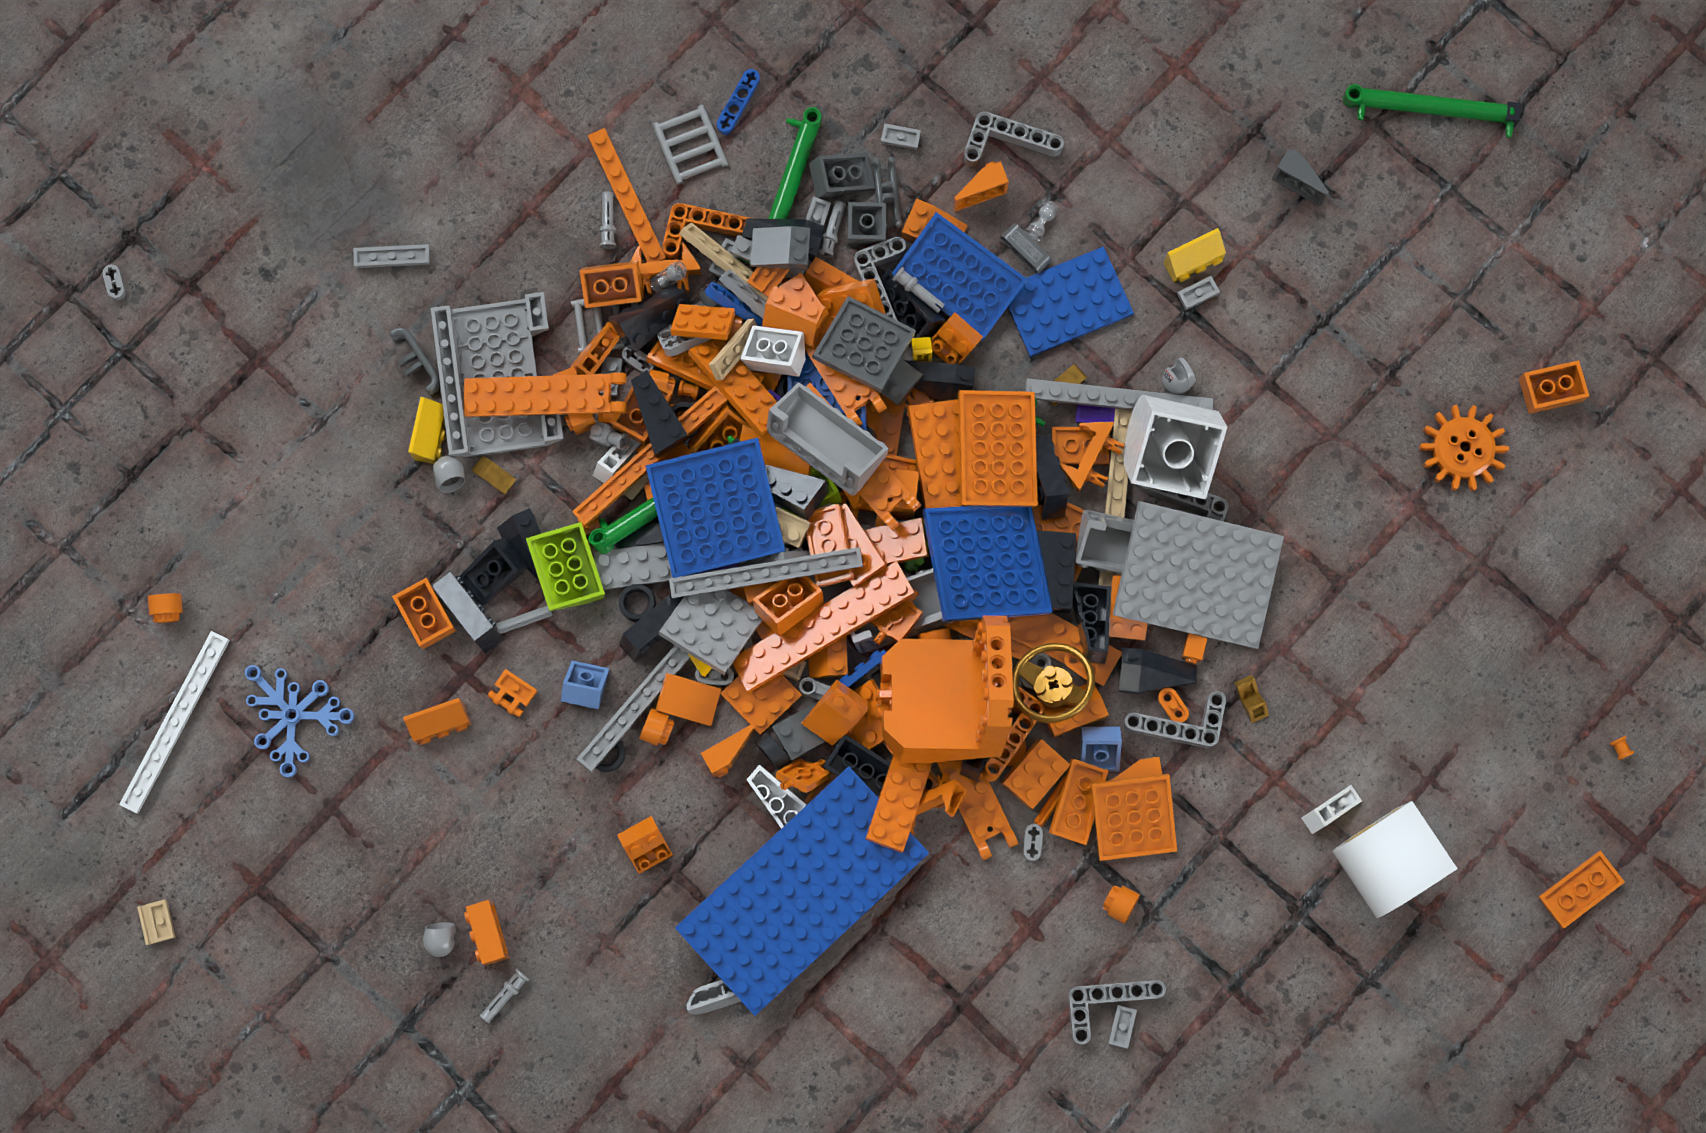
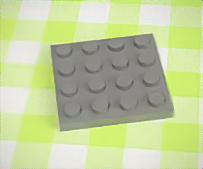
[659,589,762,675]

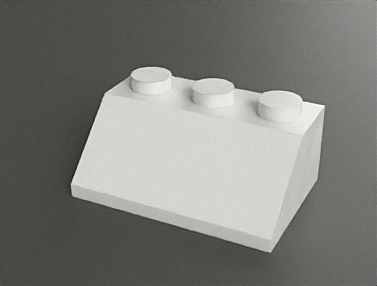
[741,326,805,377]

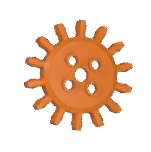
[1419,405,1509,492]

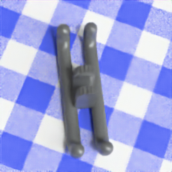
[873,157,903,230]
[389,328,441,396]

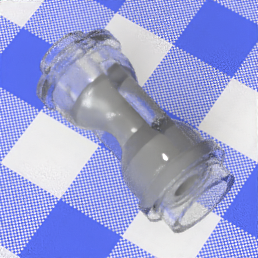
[1025,200,1059,241]
[650,261,687,293]

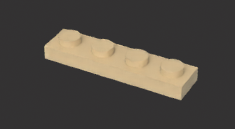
[709,319,757,380]

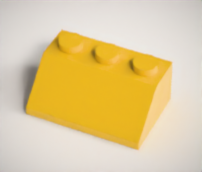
[1163,228,1226,282]
[408,397,446,464]

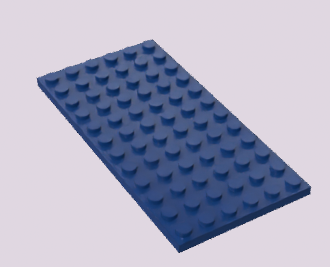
[675,766,929,1016]

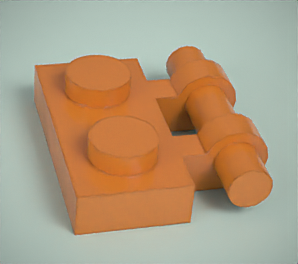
[487,669,538,718]

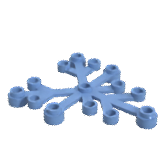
[245,665,355,778]

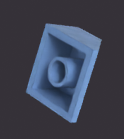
[561,661,609,709]
[1080,727,1122,772]

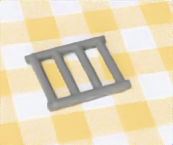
[652,105,728,185]
[571,299,647,354]

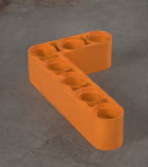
[662,203,754,260]
[982,686,1044,782]

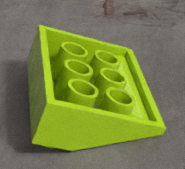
[526,522,605,611]

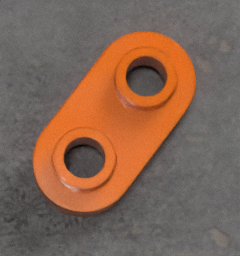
[1064,653,1100,680]
[1158,688,1189,723]

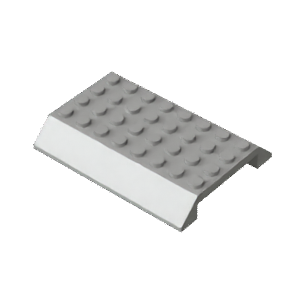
[431,292,563,457]

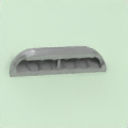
[687,980,741,1015]

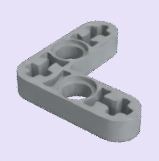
[657,324,711,357]

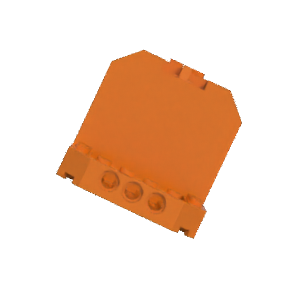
[876,615,1014,763]

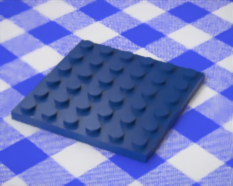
[645,438,786,578]
[922,506,1053,622]

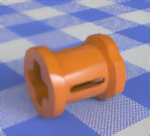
[678,380,700,400]
[1610,736,1634,760]

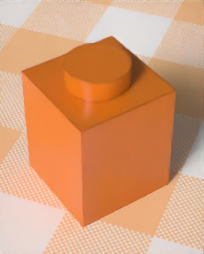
[1181,633,1207,664]

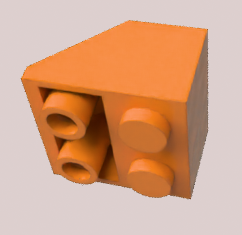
[931,312,983,365]
[617,816,673,874]

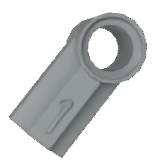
[799,677,831,700]

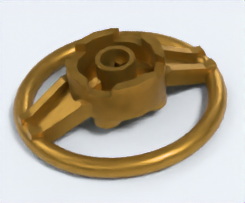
[1012,643,1095,723]

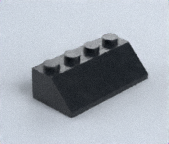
[823,734,890,798]

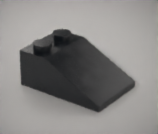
[459,538,529,606]

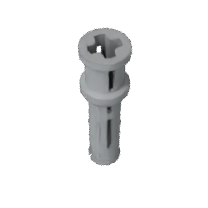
[599,191,616,250]
[817,201,846,258]
[892,266,945,313]
[480,968,530,1023]

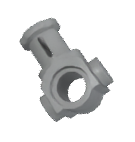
[589,421,629,450]

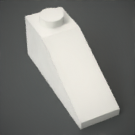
[593,437,642,483]
[1302,785,1362,834]

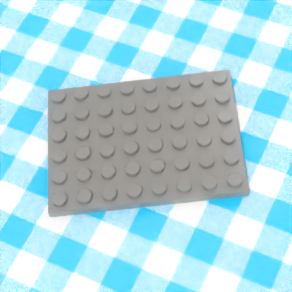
[1112,501,1284,649]

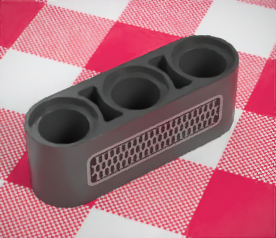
[1000,223,1052,274]

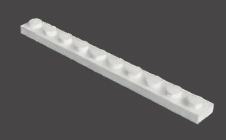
[119,631,230,814]

